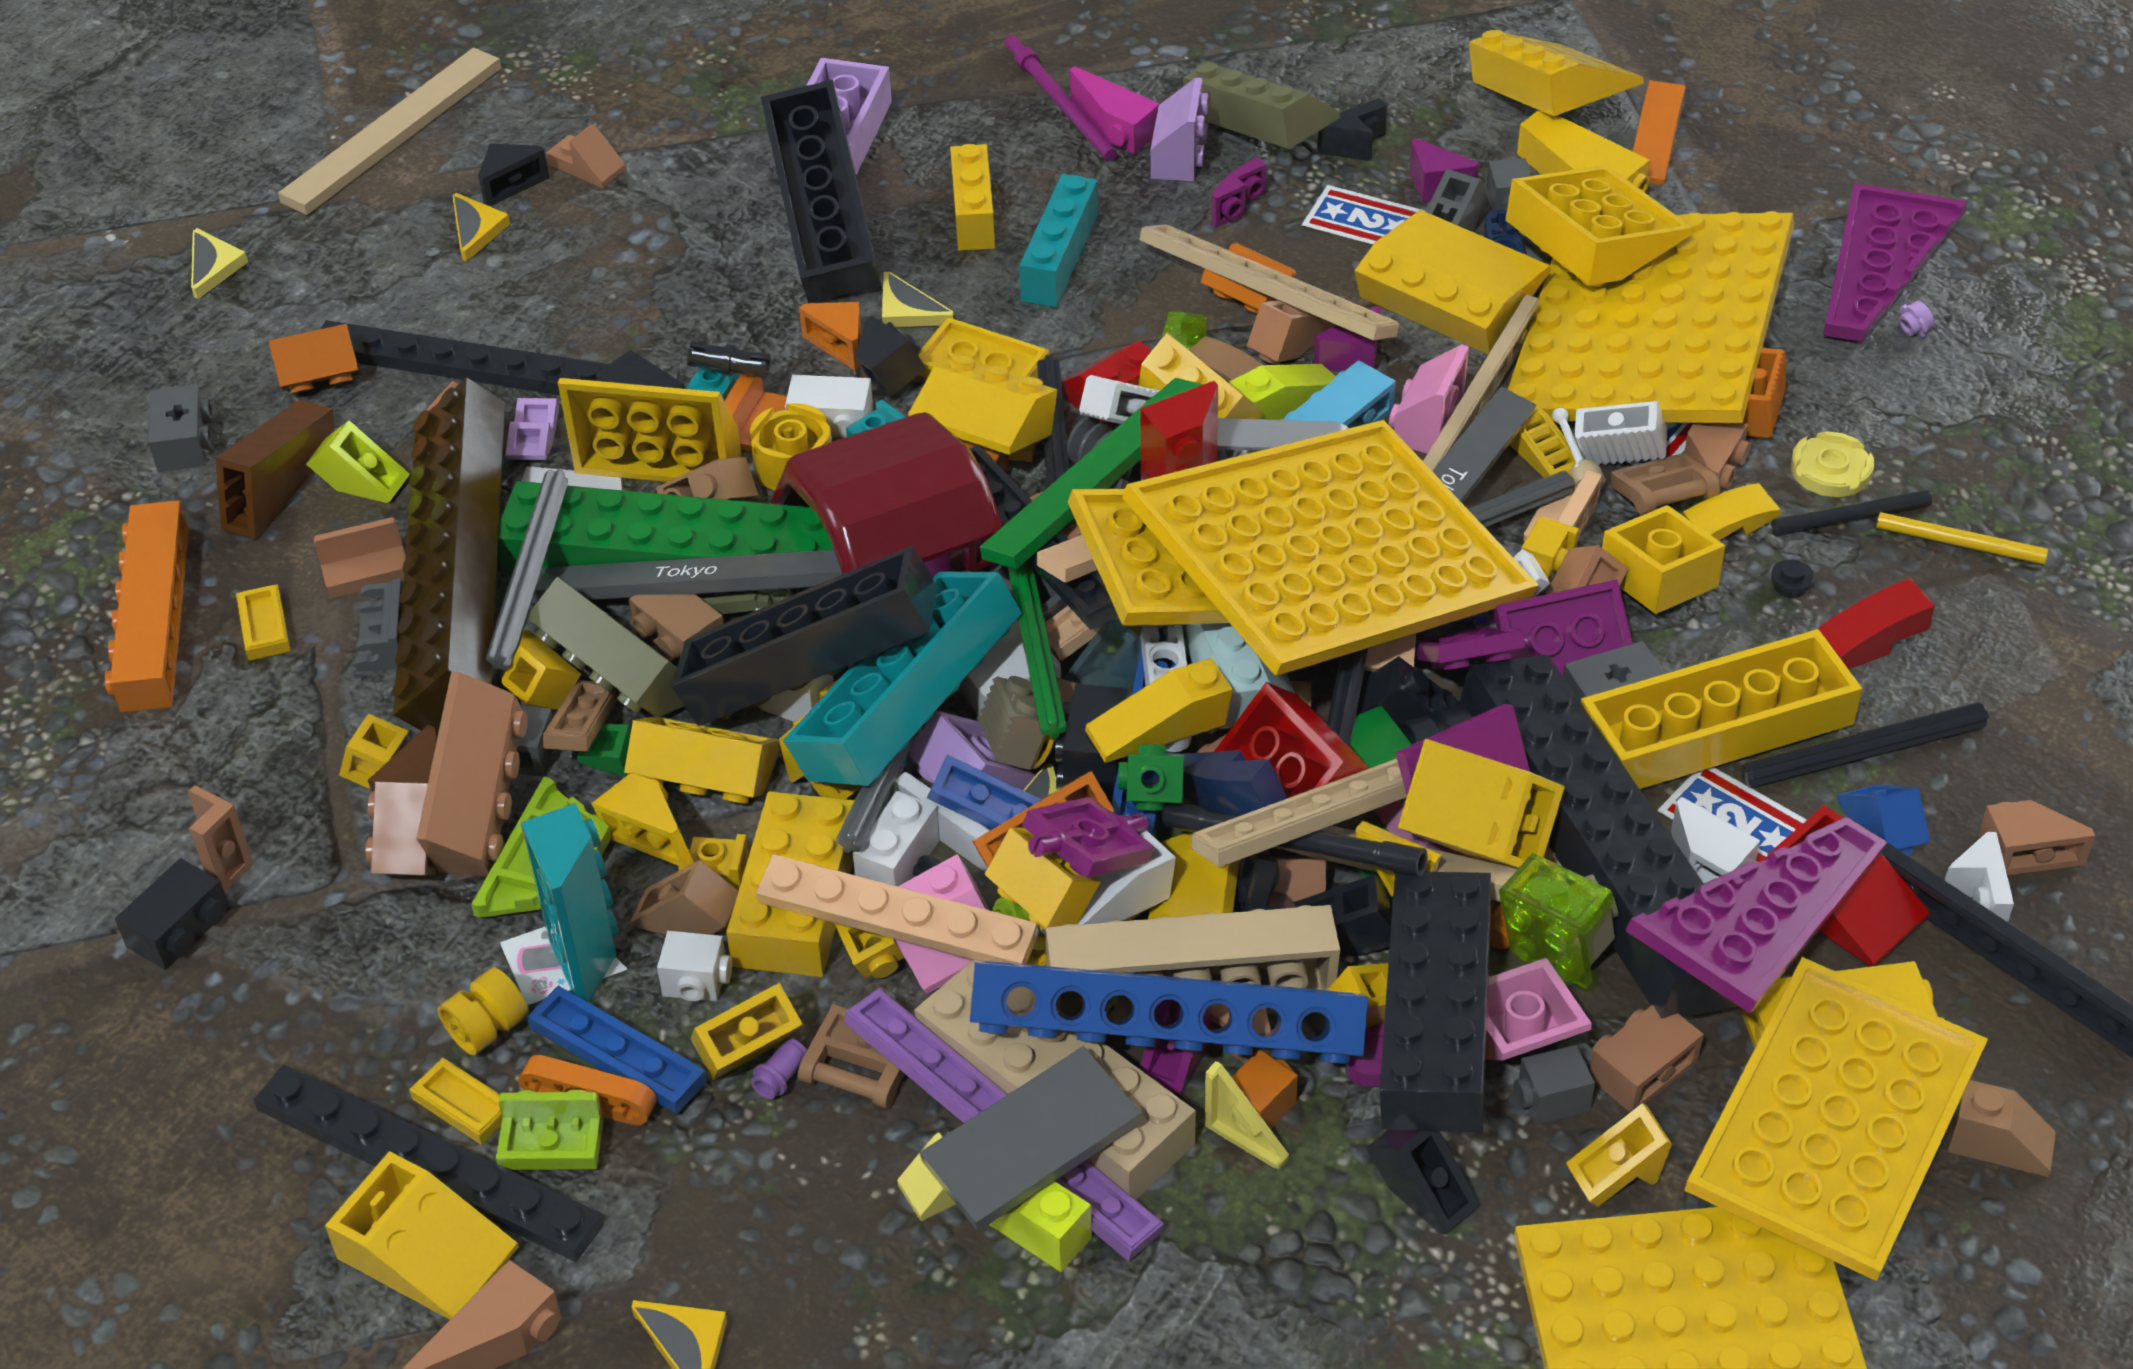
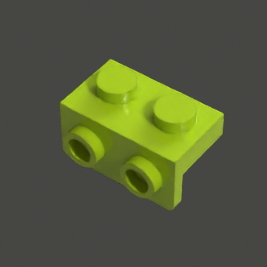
[496,1090,604,1170]

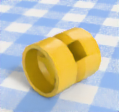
[437,967,529,1056]

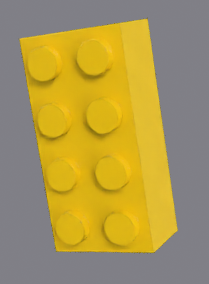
[726,791,855,977]

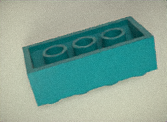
[521,803,619,1003]

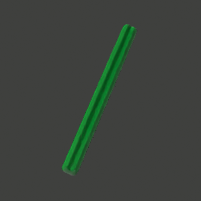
[1007,561,1067,739]

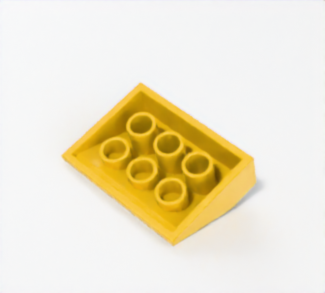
[1469,30,1644,116]
[1505,165,1693,287]
[1354,210,1551,355]
[558,378,742,482]

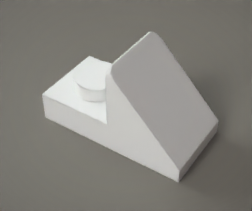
[1945,832,2014,922]

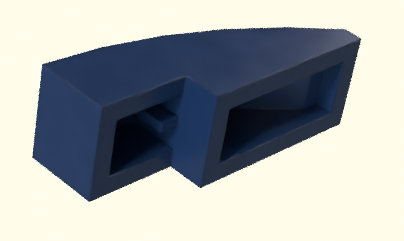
[1183,750,1287,815]

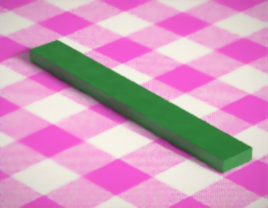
[980,377,1203,569]

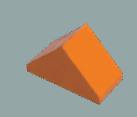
[799,302,862,371]

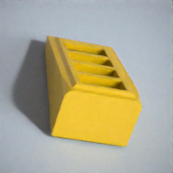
[1509,406,1576,478]

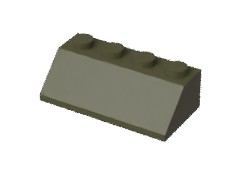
[1183,63,1340,149]
[526,577,684,717]

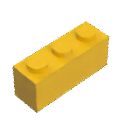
[950,144,995,251]

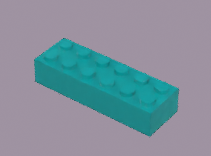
[783,572,1022,786]

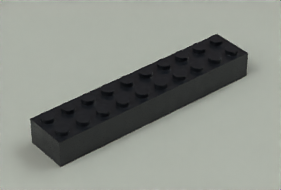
[1459,655,1739,1019]

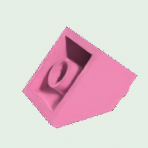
[1389,344,1469,454]
[895,854,990,995]
[1486,958,1592,1060]

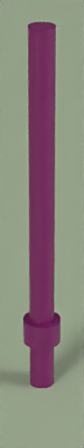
[1005,35,1117,161]

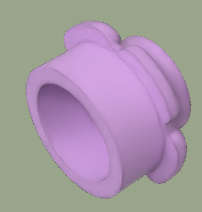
[1898,301,1935,338]

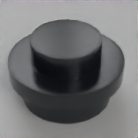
[1771,559,1815,598]

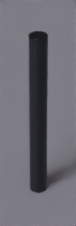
[1771,490,1932,535]

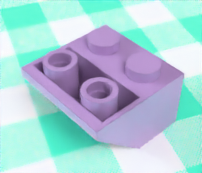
[1150,78,1209,182]

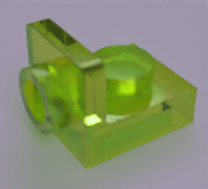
[1162,311,1207,349]

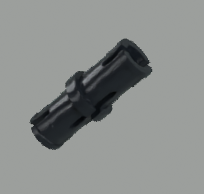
[687,341,771,379]

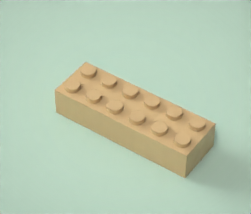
[1045,905,1340,1021]
[914,960,1196,1200]

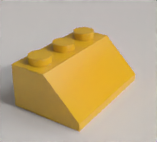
[1138,333,1264,419]
[908,355,1057,455]
[624,716,781,803]

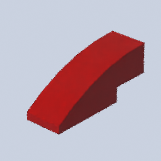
[1817,578,1935,669]

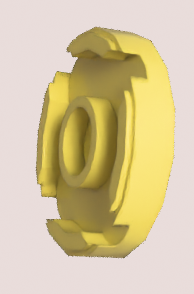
[1790,431,1874,497]

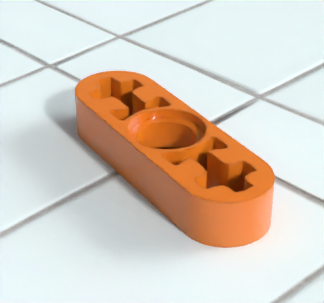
[518,1055,657,1126]

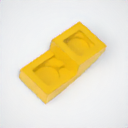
[1683,483,1782,540]

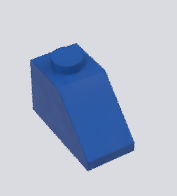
[1837,784,1930,855]

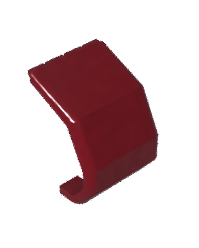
[771,412,1003,574]

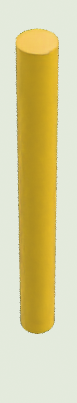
[1876,512,2048,565]

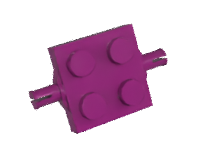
[1022,797,1154,878]

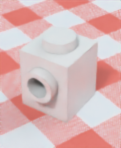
[657,931,732,1002]

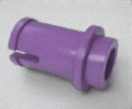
[751,1038,807,1099]

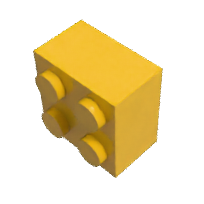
[1602,505,1726,614]

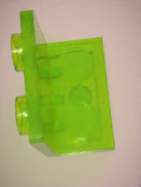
[1499,853,1613,988]

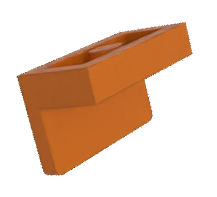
[725,374,787,452]

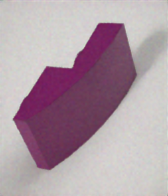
[1211,157,1267,228]

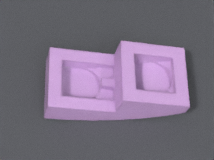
[505,398,559,460]

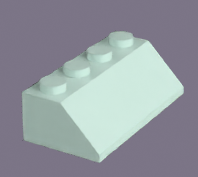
[1182,623,1295,729]

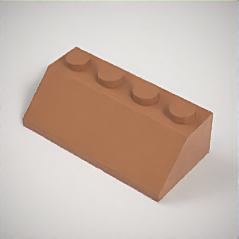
[416,671,528,876]

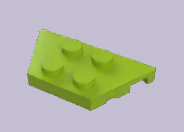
[471,777,612,918]

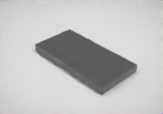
[920,1046,1143,1231]

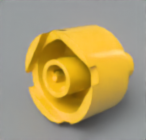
[750,403,832,491]

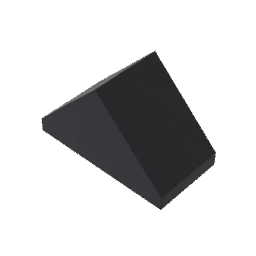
[478,143,549,207]

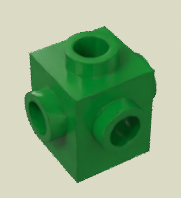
[1118,744,1184,810]

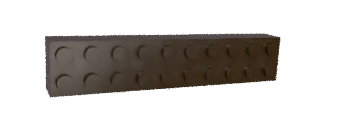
[392,377,505,736]

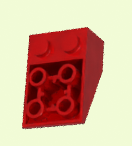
[1766,805,1930,967]

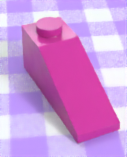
[1070,66,1160,154]

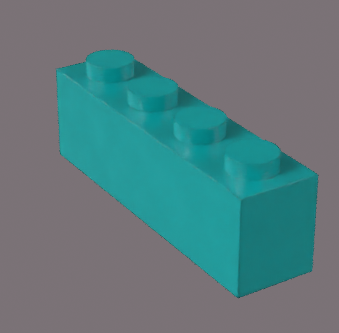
[1019,174,1098,307]

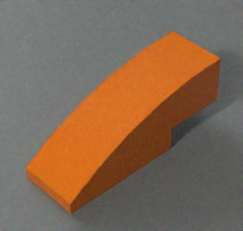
[1633,80,1686,186]

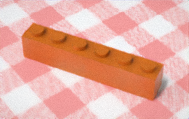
[105,500,189,713]

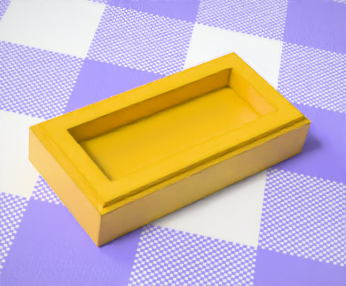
[236,584,291,661]
[409,1058,502,1145]

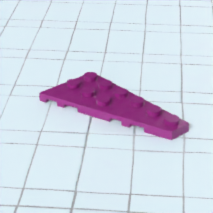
[1823,183,1968,342]
[1625,817,1887,1014]

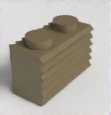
[977,676,1047,770]

